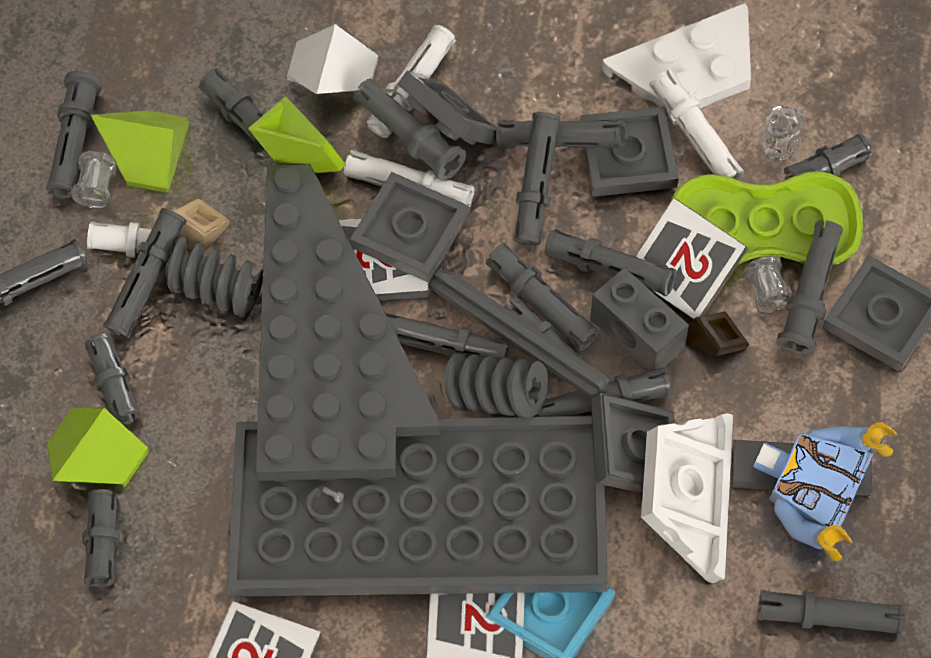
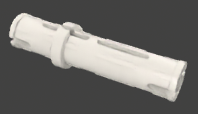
[366,25,456,138]
[649,69,744,180]
[344,150,474,207]

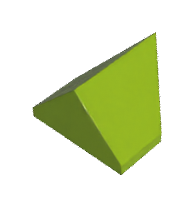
[248,96,347,173]
[91,110,190,193]
[47,407,149,488]

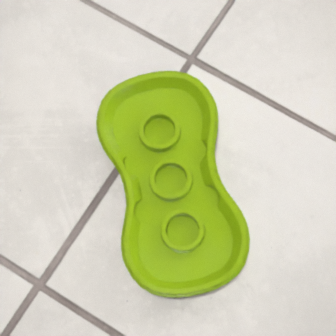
[671,171,863,266]

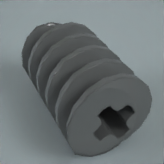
[165,237,263,317]
[444,353,549,419]

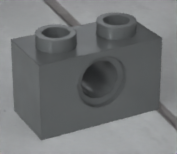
[590,267,689,372]

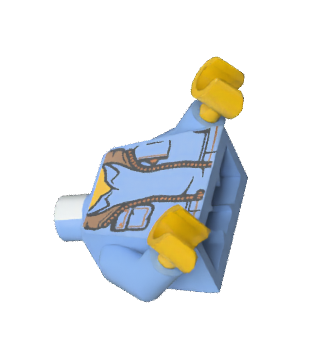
[753,422,898,561]

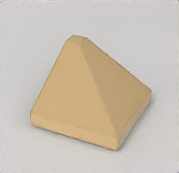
[173,199,231,252]

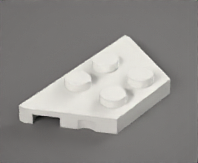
[602,3,751,115]
[641,413,733,583]

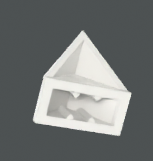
[287,24,378,94]

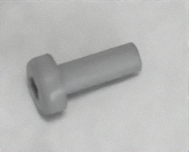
[323,487,344,503]

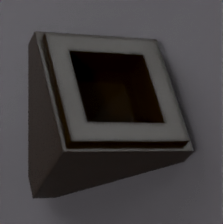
[686,311,749,356]

